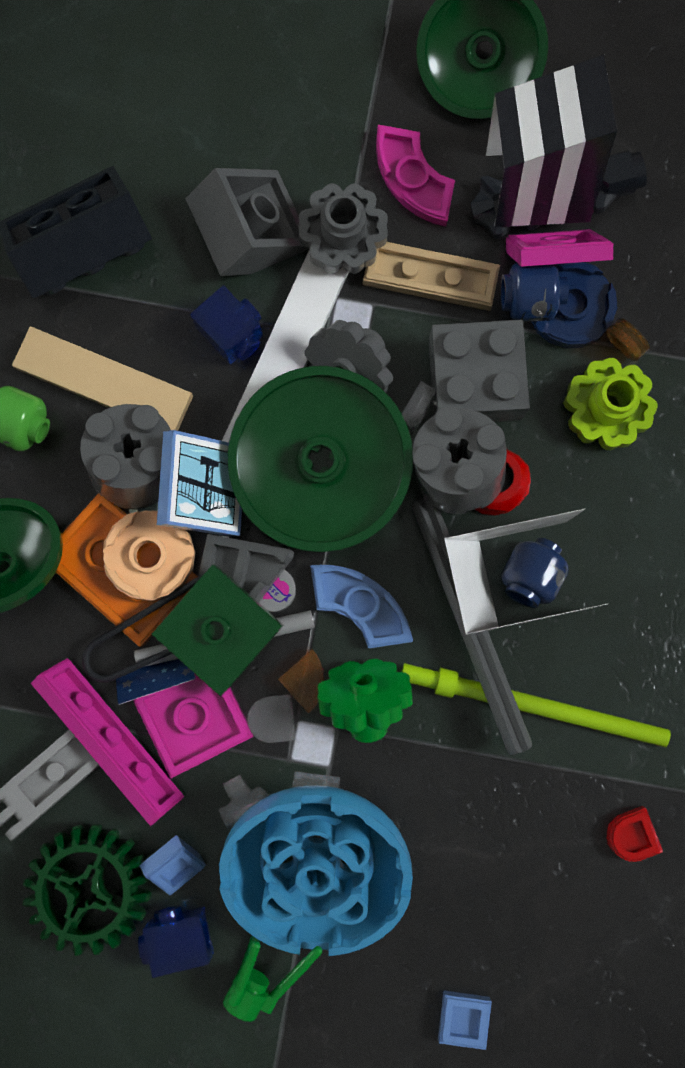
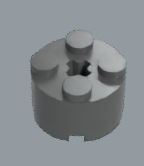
[80,404,171,509]
[412,406,507,515]

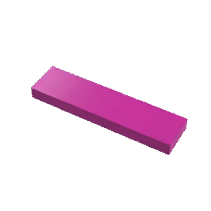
[31,658,185,826]

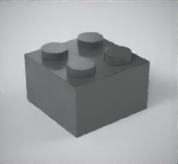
[428,320,530,422]

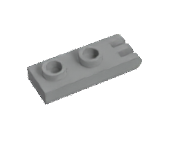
[0,730,100,841]

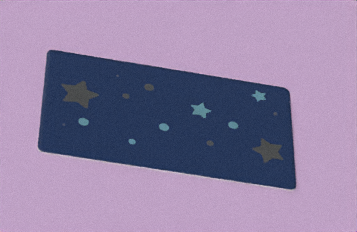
[116,659,195,705]

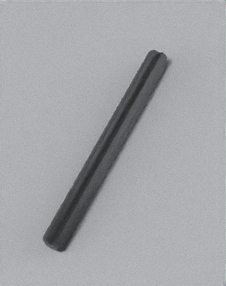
[412,497,532,755]

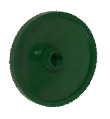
[228,366,413,552]

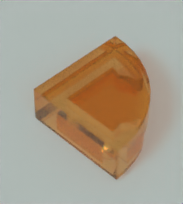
[278,649,324,713]

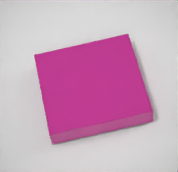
[506,229,614,267]
[133,674,254,779]

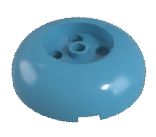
[219,785,413,956]

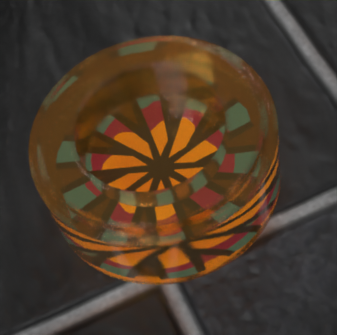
[606,318,650,361]

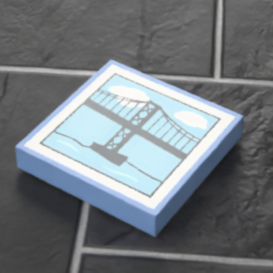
[157,430,242,536]

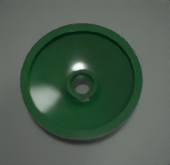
[416,0,548,119]
[0,498,63,613]

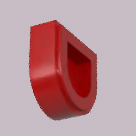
[607,806,663,862]

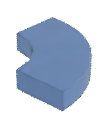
[311,565,413,649]

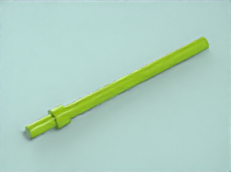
[401,663,671,747]

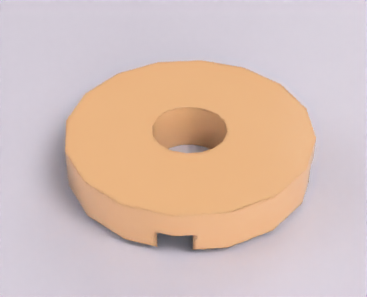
[103,510,195,601]

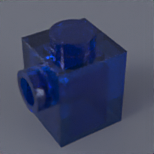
[190,285,263,365]
[138,905,214,978]

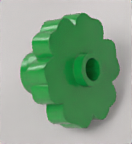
[317,659,413,743]

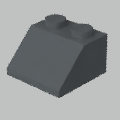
[185,168,309,276]

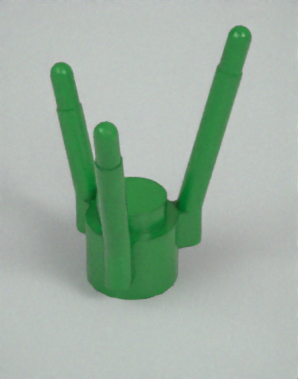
[223,936,323,1022]

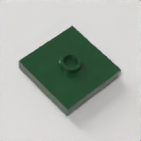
[152,564,284,697]

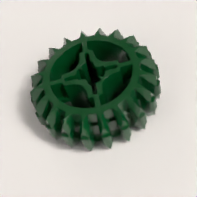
[23,824,152,956]

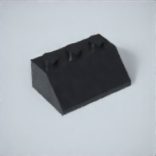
[0,166,152,299]

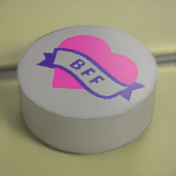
[259,570,296,612]

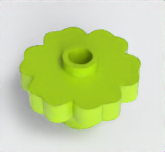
[563,358,658,450]

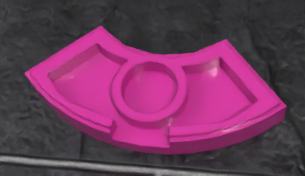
[376,125,455,227]

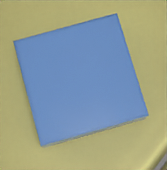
[139,835,206,895]
[438,991,492,1050]

